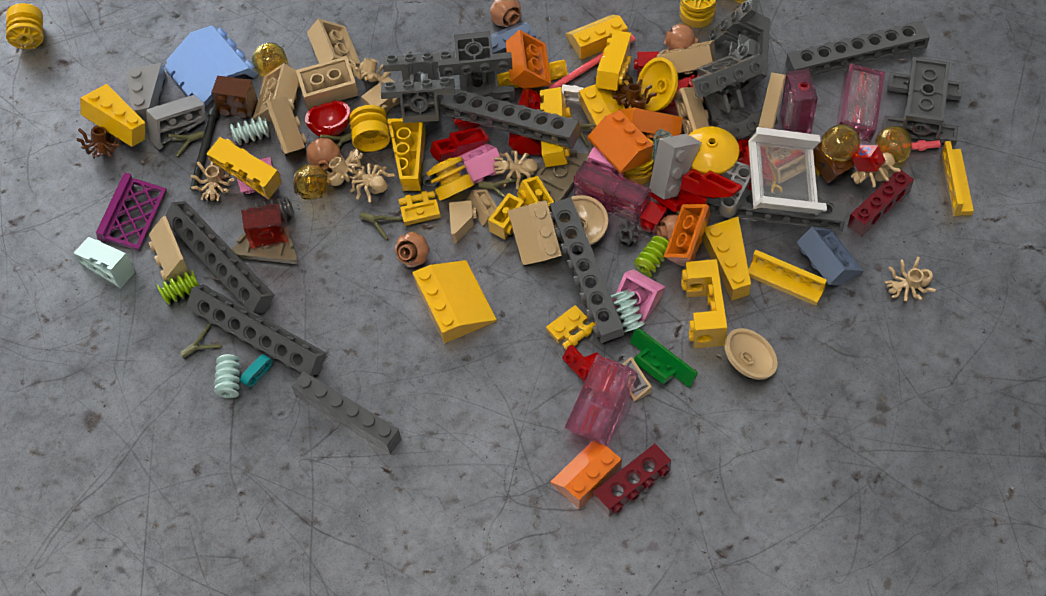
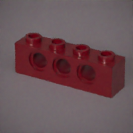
[848,168,914,237]
[593,443,671,517]

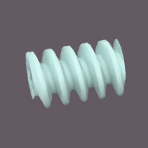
[230,116,270,145]
[610,289,645,332]
[214,354,241,398]

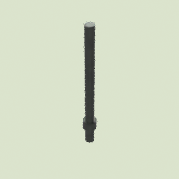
[189,100,219,191]

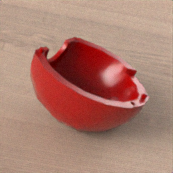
[305,100,351,137]

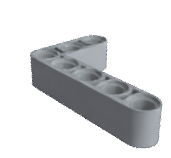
[690,161,751,218]

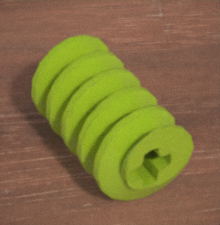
[633,236,669,277]
[156,269,199,305]

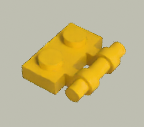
[398,191,441,226]
[546,305,595,350]

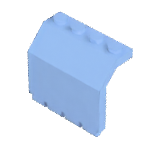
[164,25,259,106]

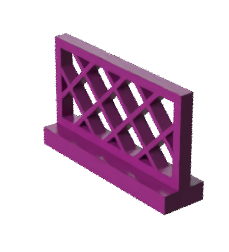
[96,172,167,251]

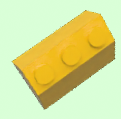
[565,15,628,60]

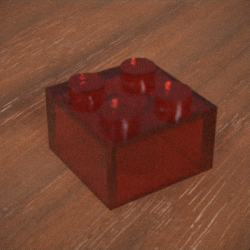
[241,204,288,249]

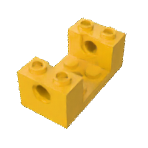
[681,259,727,348]

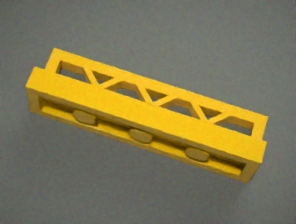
[941,141,974,216]
[748,250,827,306]

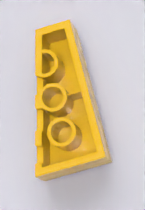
[595,30,632,91]
[540,87,572,167]

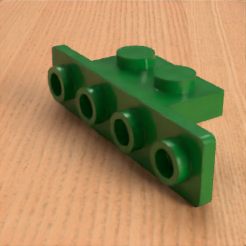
[630,328,698,387]

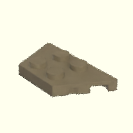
[535,150,591,202]
[232,223,298,264]

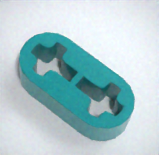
[240,354,273,388]

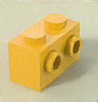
[517,176,554,211]
[488,193,525,240]

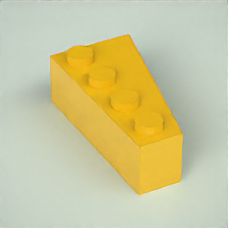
[80,84,145,147]
[387,118,426,191]
[207,137,282,200]
[702,217,751,301]

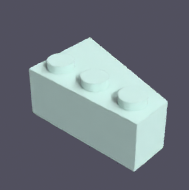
[74,237,135,288]

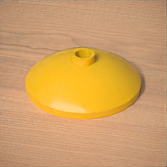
[637,57,678,112]
[689,126,739,174]

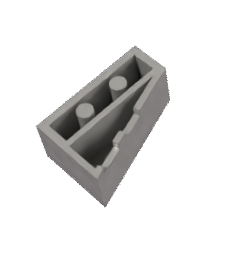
[127,63,166,122]
[146,95,206,150]
[649,134,702,199]

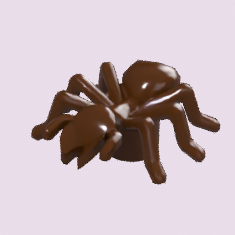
[609,79,657,109]
[77,126,121,159]

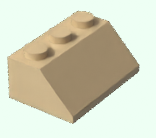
[307,18,360,69]
[657,40,716,75]
[296,56,359,110]
[253,63,300,122]
[674,87,709,135]
[266,96,307,155]
[508,200,562,265]
[148,216,191,284]

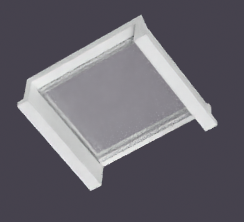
[748,127,827,215]

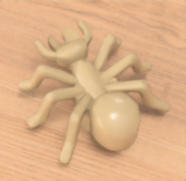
[349,58,392,83]
[319,149,363,186]
[493,150,538,190]
[851,153,901,188]
[191,162,235,202]
[349,163,395,203]
[884,257,936,301]

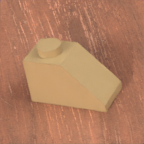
[449,200,477,244]

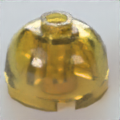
[252,42,288,77]
[821,124,860,163]
[875,126,912,163]
[293,164,330,200]

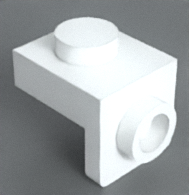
[562,84,584,104]

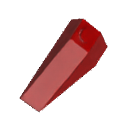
[509,88,542,155]

